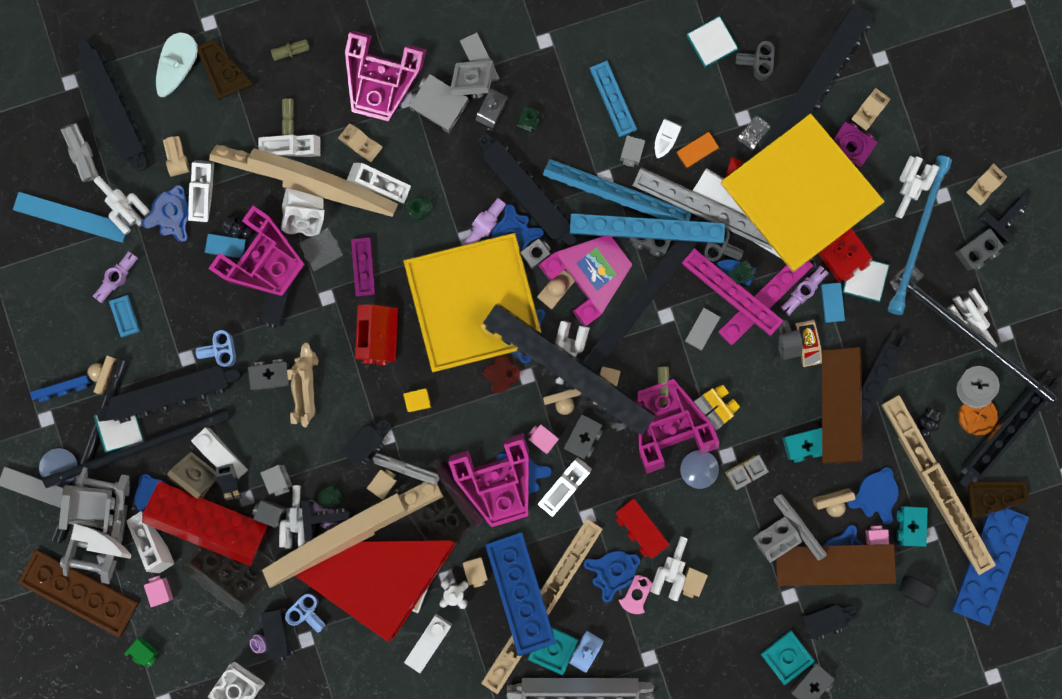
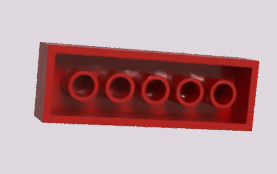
[142,481,267,566]

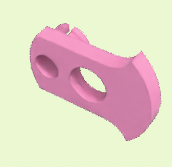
[619,575,653,614]

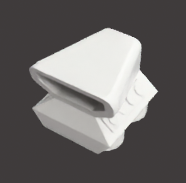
[281,188,324,236]
[208,662,265,699]

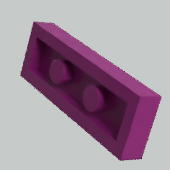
[351,238,375,297]

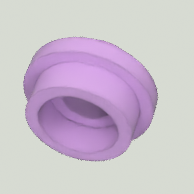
[250,634,267,653]

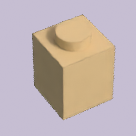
[367,469,398,500]
[463,557,488,588]
[682,567,708,598]

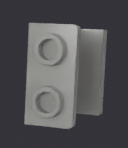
[409,74,469,133]
[59,485,115,533]

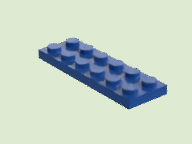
[951,509,1029,625]
[486,532,557,656]

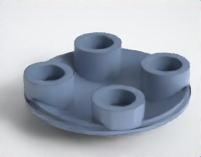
[39,448,79,487]
[680,450,719,489]

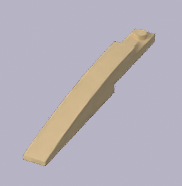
[210,145,398,217]
[881,395,996,575]
[262,482,443,588]
[481,519,603,694]

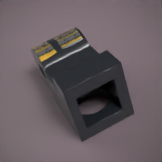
[215,463,242,502]

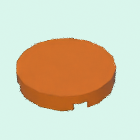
[958,402,998,435]

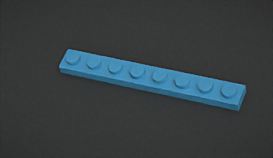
[543,159,691,221]
[570,214,725,243]

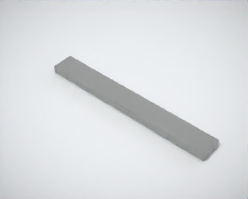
[633,167,772,250]

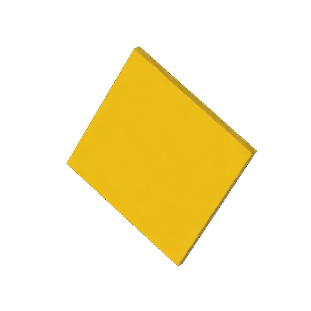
[720,114,885,272]
[403,233,541,373]

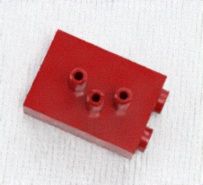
[818,228,872,283]
[355,305,398,365]

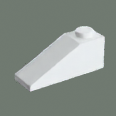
[347,163,411,203]
[191,428,248,479]
[126,511,175,573]
[404,614,452,673]

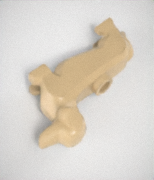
[287,343,319,427]

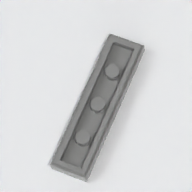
[0,467,63,508]

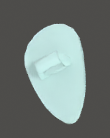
[156,32,198,97]

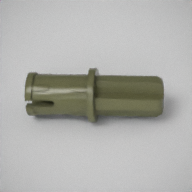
[271,40,309,61]

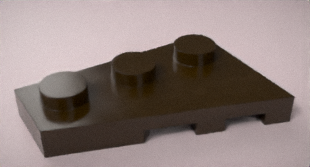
[197,40,254,100]
[967,482,1029,521]

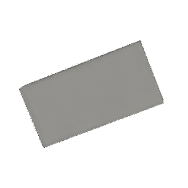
[685,308,720,351]

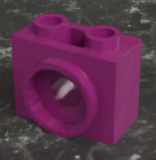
[833,122,877,170]

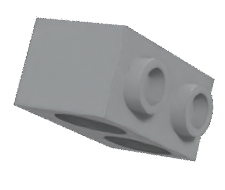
[261,465,293,496]
[753,517,802,563]

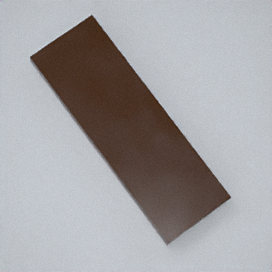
[822,347,863,464]
[776,544,896,586]
[17,549,139,637]

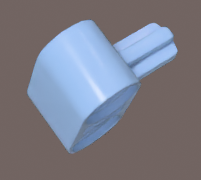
[196,330,236,367]
[285,592,325,632]
[569,631,604,673]

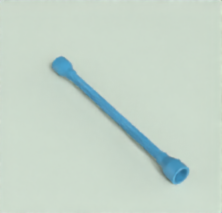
[888,155,952,315]

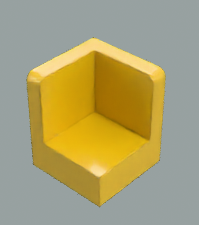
[404,389,431,412]

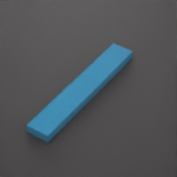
[13,192,129,243]

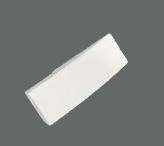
[259,135,320,158]
[188,160,214,222]
[538,457,592,517]
[71,524,131,559]

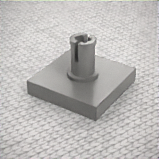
[450,60,494,98]

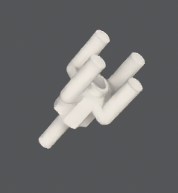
[895,156,940,219]
[94,176,150,235]
[947,288,997,347]
[555,321,589,384]
[279,486,309,549]
[650,536,688,602]
[440,579,469,609]

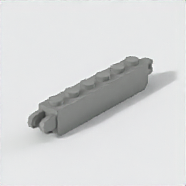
[507,678,654,699]

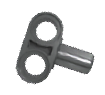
[736,41,774,81]
[476,89,508,129]
[703,228,744,263]
[778,319,803,360]

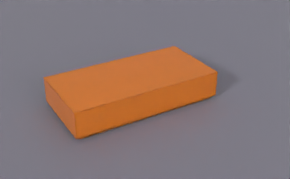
[676,132,719,169]

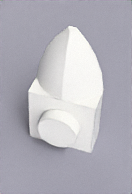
[655,119,682,158]

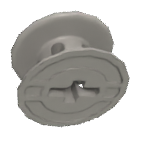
[956,366,1000,408]

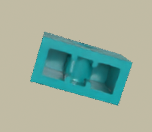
[783,428,822,463]
[896,506,928,547]

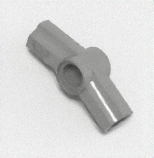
[61,123,99,182]

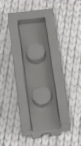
[460,33,499,82]

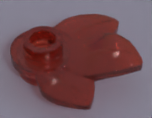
[483,355,520,393]

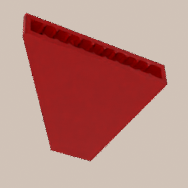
[295,541,457,642]

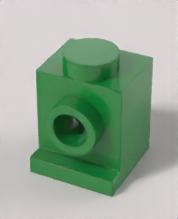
[124,637,159,668]

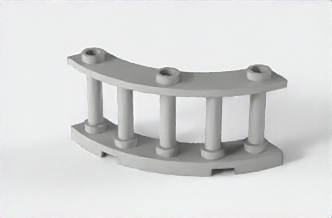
[60,467,129,584]

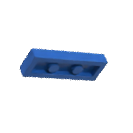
[30,375,93,403]

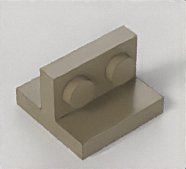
[167,452,216,499]

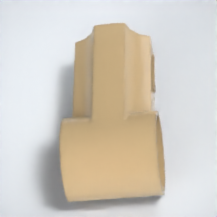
[163,136,190,177]

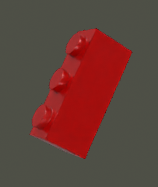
[615,498,670,559]

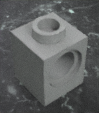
[620,136,645,167]
[520,239,551,269]

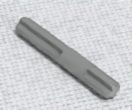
[373,453,440,485]
[774,494,827,560]

